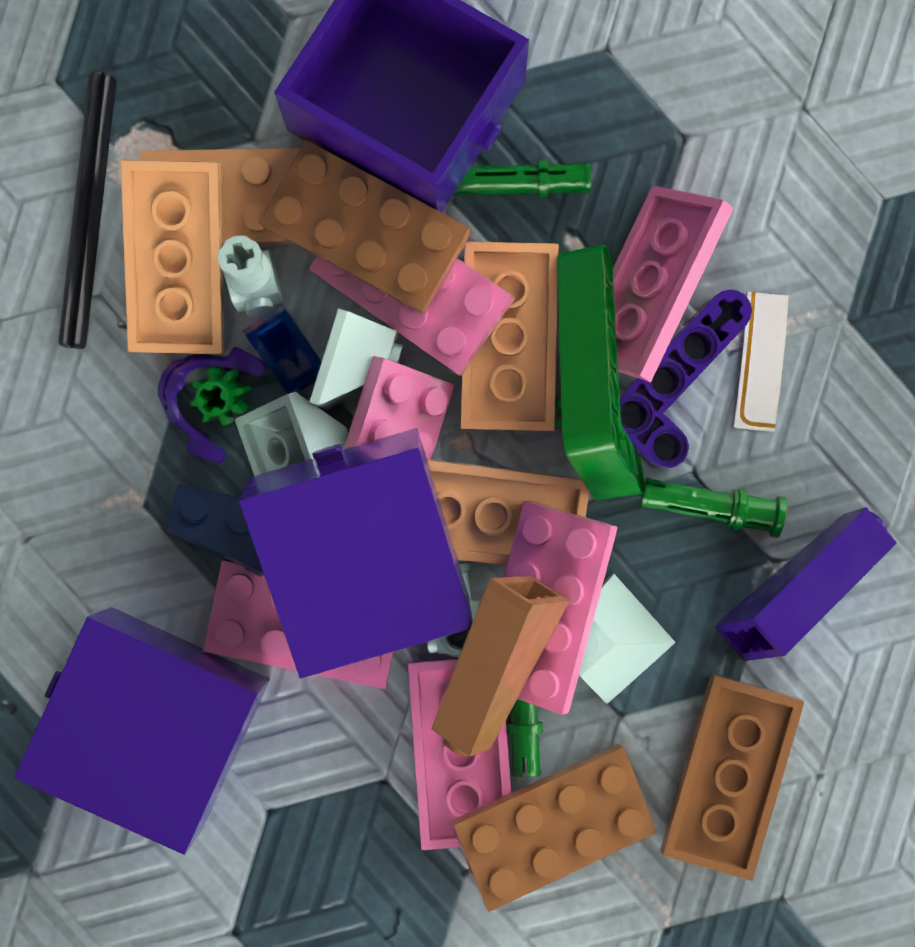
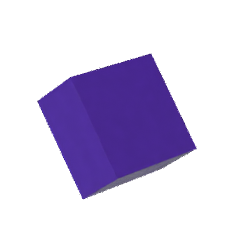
[274,0,529,213]
[239,428,473,679]
[14,607,270,855]

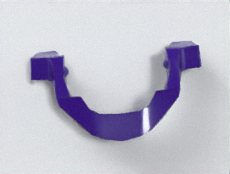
[157,347,267,464]

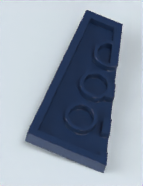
[166,484,264,577]

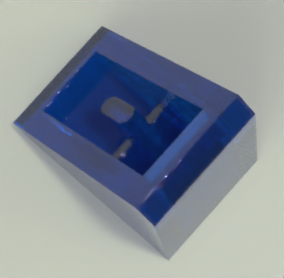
[242,305,322,394]

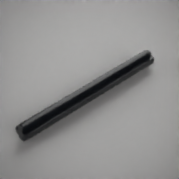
[58,72,117,349]

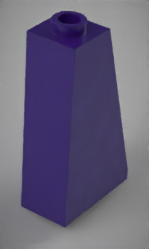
[714,507,897,661]

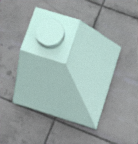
[309,308,404,410]
[235,392,349,476]
[579,573,676,704]

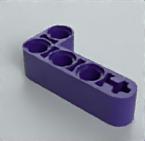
[620,289,752,468]

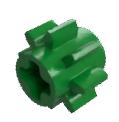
[190,366,251,426]

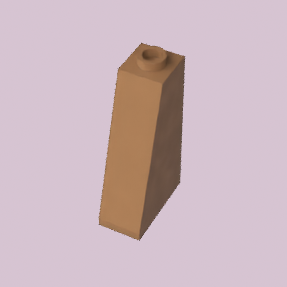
[431,575,570,757]

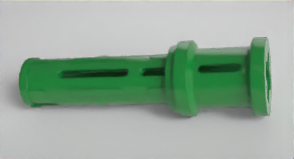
[640,477,787,538]

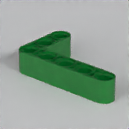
[557,244,644,500]

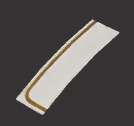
[733,291,789,432]

